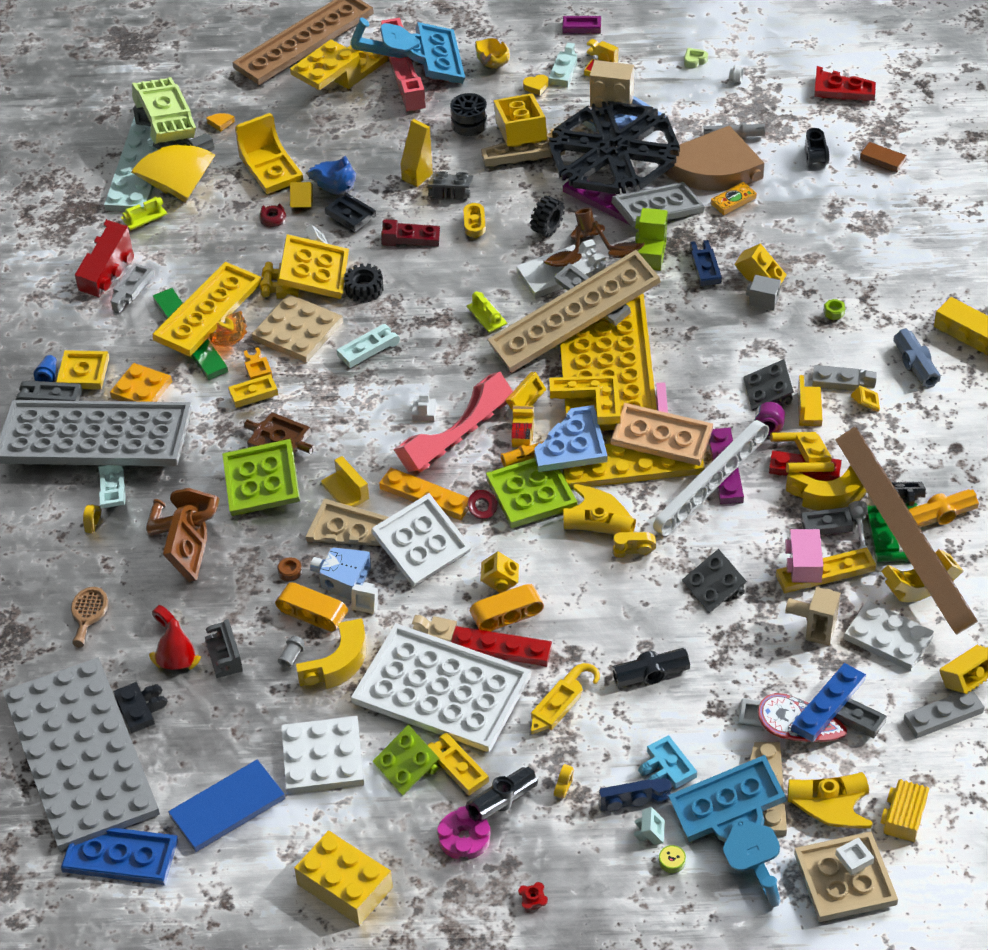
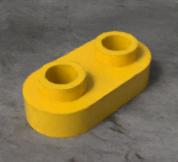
[463,203,486,238]

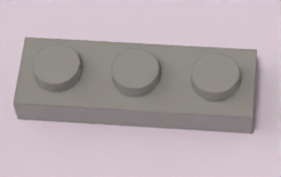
[903,689,985,739]

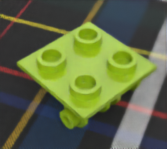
[373,725,440,796]

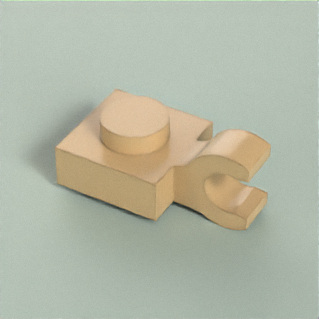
[412,615,457,642]

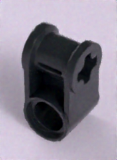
[804,128,829,166]

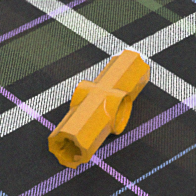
[908,489,979,528]

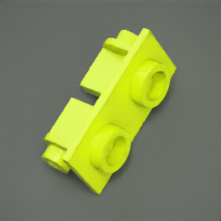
[121,197,167,230]
[466,291,508,333]

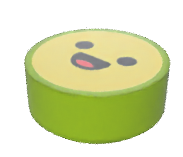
[659,845,686,873]

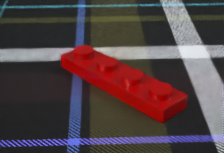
[451,626,552,667]

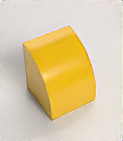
[290,182,313,207]

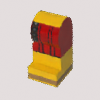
[512,405,535,448]

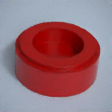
[152,605,175,628]

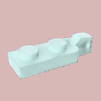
[549,43,577,87]

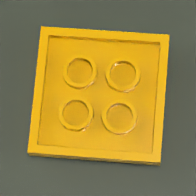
[278,234,349,299]

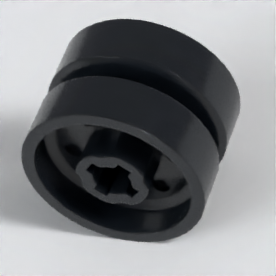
[450,93,488,136]

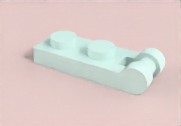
[337,324,400,368]

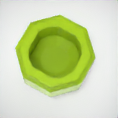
[823,299,846,320]

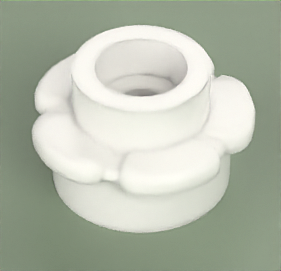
[729,65,743,85]

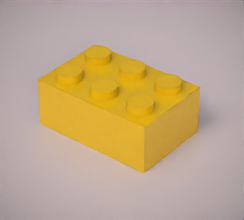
[493,93,547,147]
[294,830,393,926]

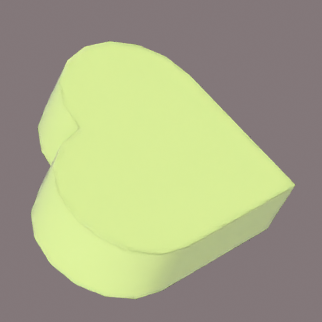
[684,48,708,68]

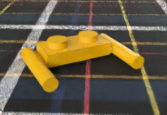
[770,432,834,472]

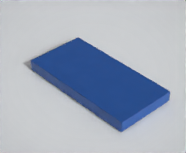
[168,759,285,852]
[61,828,178,885]

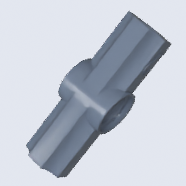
[893,328,941,388]

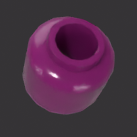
[754,402,785,436]

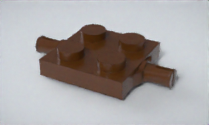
[244,412,315,455]

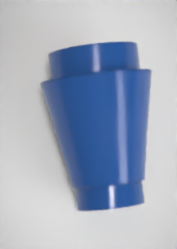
[33,355,57,382]

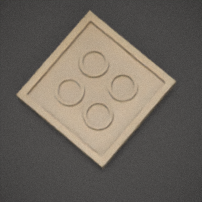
[252,294,343,363]
[794,831,898,922]

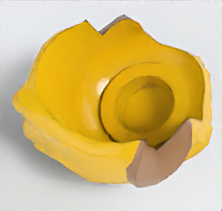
[475,38,510,69]

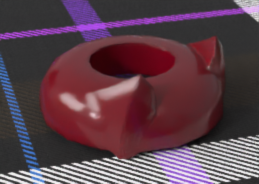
[259,203,286,227]
[467,490,498,519]

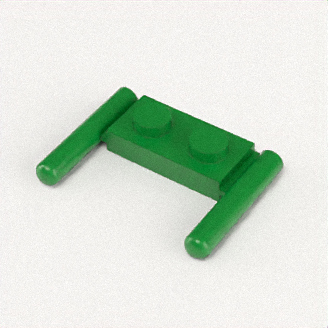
[867,503,918,563]

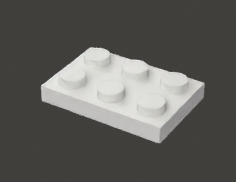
[844,600,935,671]

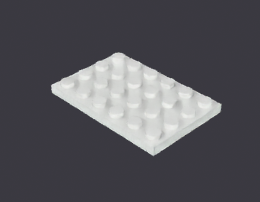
[351,623,531,752]

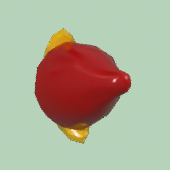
[149,619,201,670]

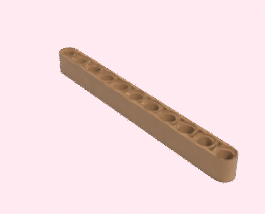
[835,426,978,635]

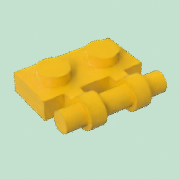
[260,261,299,299]

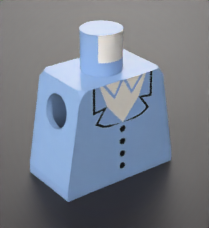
[310,548,371,600]

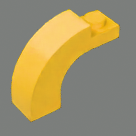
[786,465,867,511]
[881,549,964,602]
[296,618,367,689]

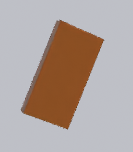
[860,142,907,172]

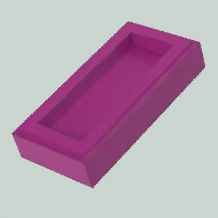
[562,16,601,34]

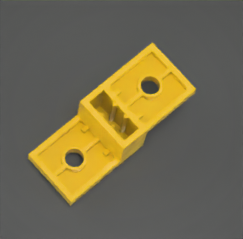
[290,39,388,90]

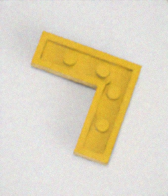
[549,376,621,425]

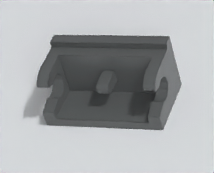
[205,619,243,678]

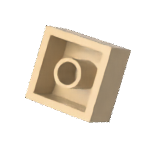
[590,60,634,108]

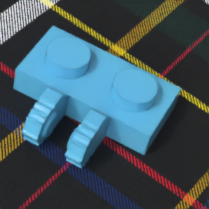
[638,735,697,789]

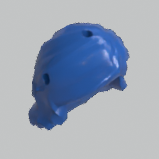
[306,156,356,195]

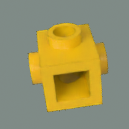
[480,551,519,593]

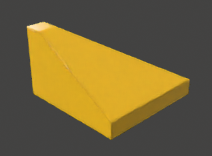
[851,386,880,412]

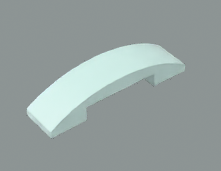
[98,465,126,508]

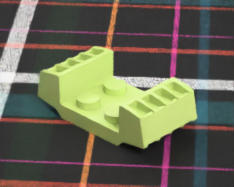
[132,77,196,144]

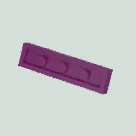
[563,180,630,225]
[709,427,744,505]

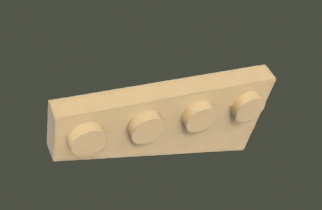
[481,128,565,167]
[306,499,389,546]
[750,742,787,836]

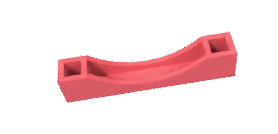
[381,17,426,112]
[393,371,513,472]

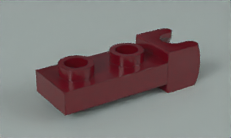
[381,219,440,247]

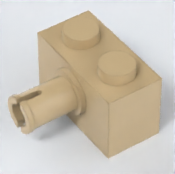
[785,587,841,646]

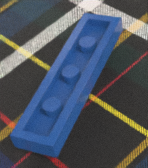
[791,663,866,742]

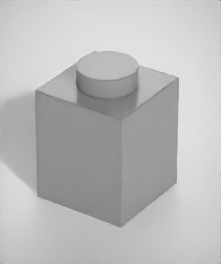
[746,275,781,310]

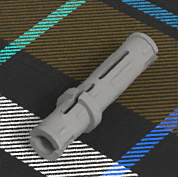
[703,122,765,139]

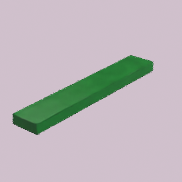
[153,288,228,380]

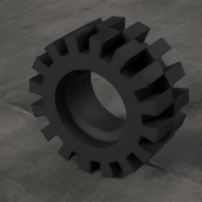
[530,195,565,237]
[344,263,384,303]

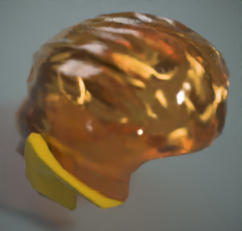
[209,311,248,347]

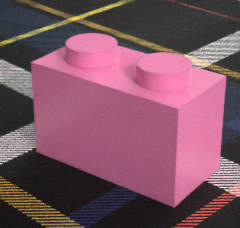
[785,529,823,582]

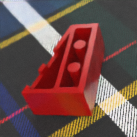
[75,219,134,298]

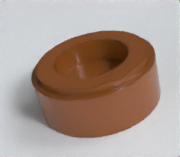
[277,557,302,581]

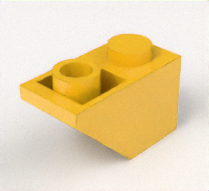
[734,243,787,285]

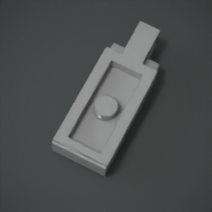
[110,263,154,313]
[812,365,877,391]

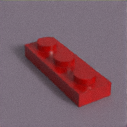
[769,450,842,481]

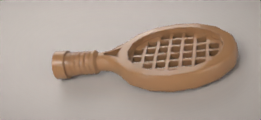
[71,587,108,647]

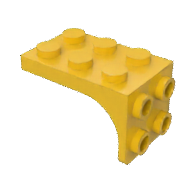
[235,113,304,194]

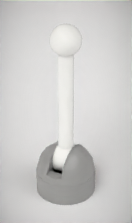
[848,501,869,550]

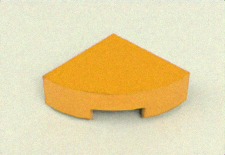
[206,113,235,132]

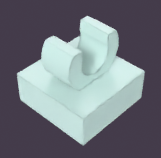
[634,807,665,845]

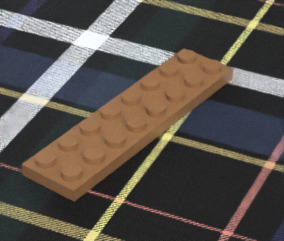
[232,0,374,85]

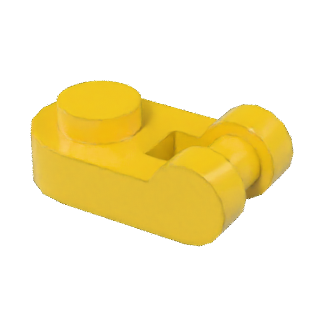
[612,532,656,558]

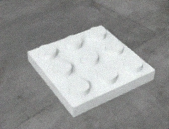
[371,493,472,587]
[281,716,364,794]

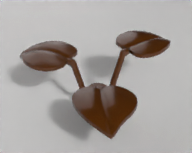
[543,208,645,267]

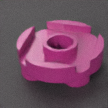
[437,806,491,859]

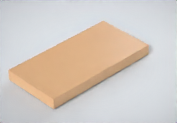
[611,403,713,466]

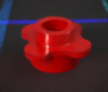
[518,882,548,910]

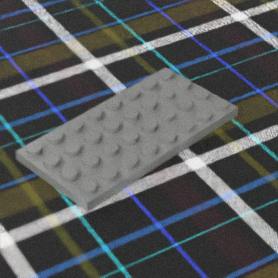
[0,400,192,467]
[3,657,160,852]

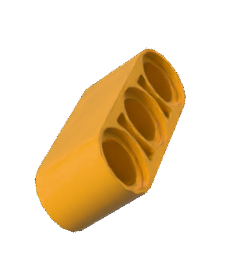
[275,582,348,632]
[469,584,544,631]

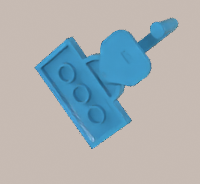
[350,18,465,84]
[668,755,787,907]

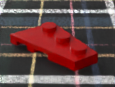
[814,66,876,101]

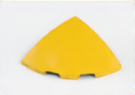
[131,145,215,203]

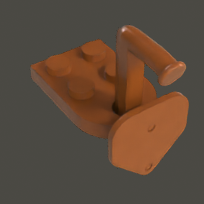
[146,488,219,582]

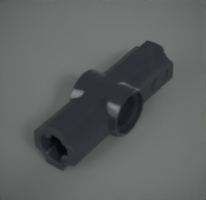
[612,648,690,688]
[466,766,538,822]

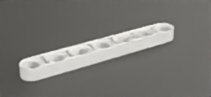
[653,420,769,536]

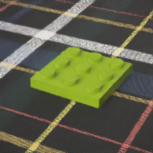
[222,439,300,516]
[486,458,577,528]

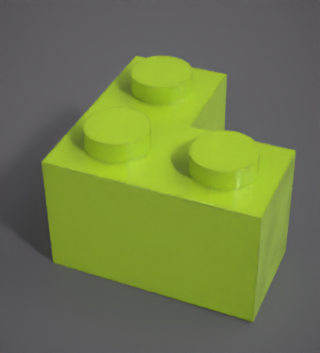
[635,208,668,271]

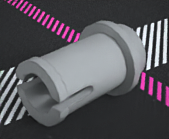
[278,636,305,669]

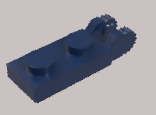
[690,240,722,286]
[598,778,672,812]

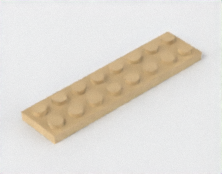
[488,250,661,373]

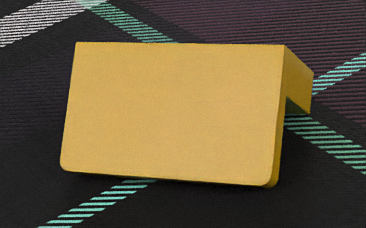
[797,375,823,426]
[321,456,369,507]

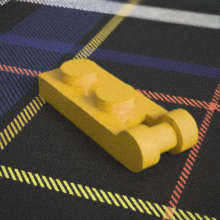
[428,733,489,796]

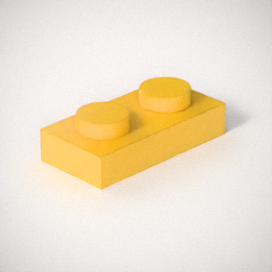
[228,374,278,408]

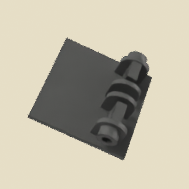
[427,171,474,200]
[743,359,794,411]
[682,548,747,613]

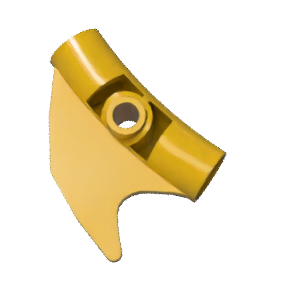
[563,484,636,535]
[787,772,873,828]

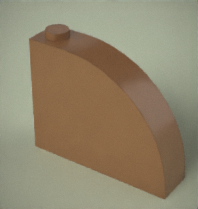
[664,125,765,191]

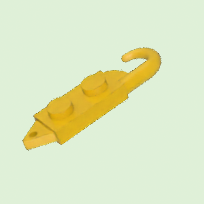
[531,663,600,735]

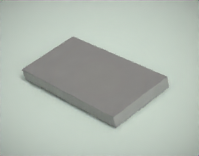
[612,182,705,227]

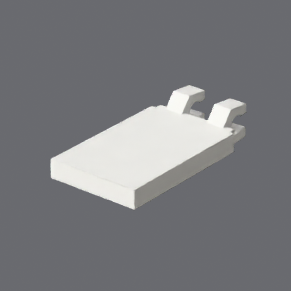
[516,239,606,299]

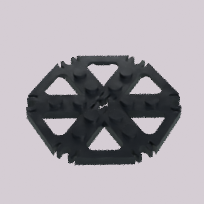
[548,101,680,195]

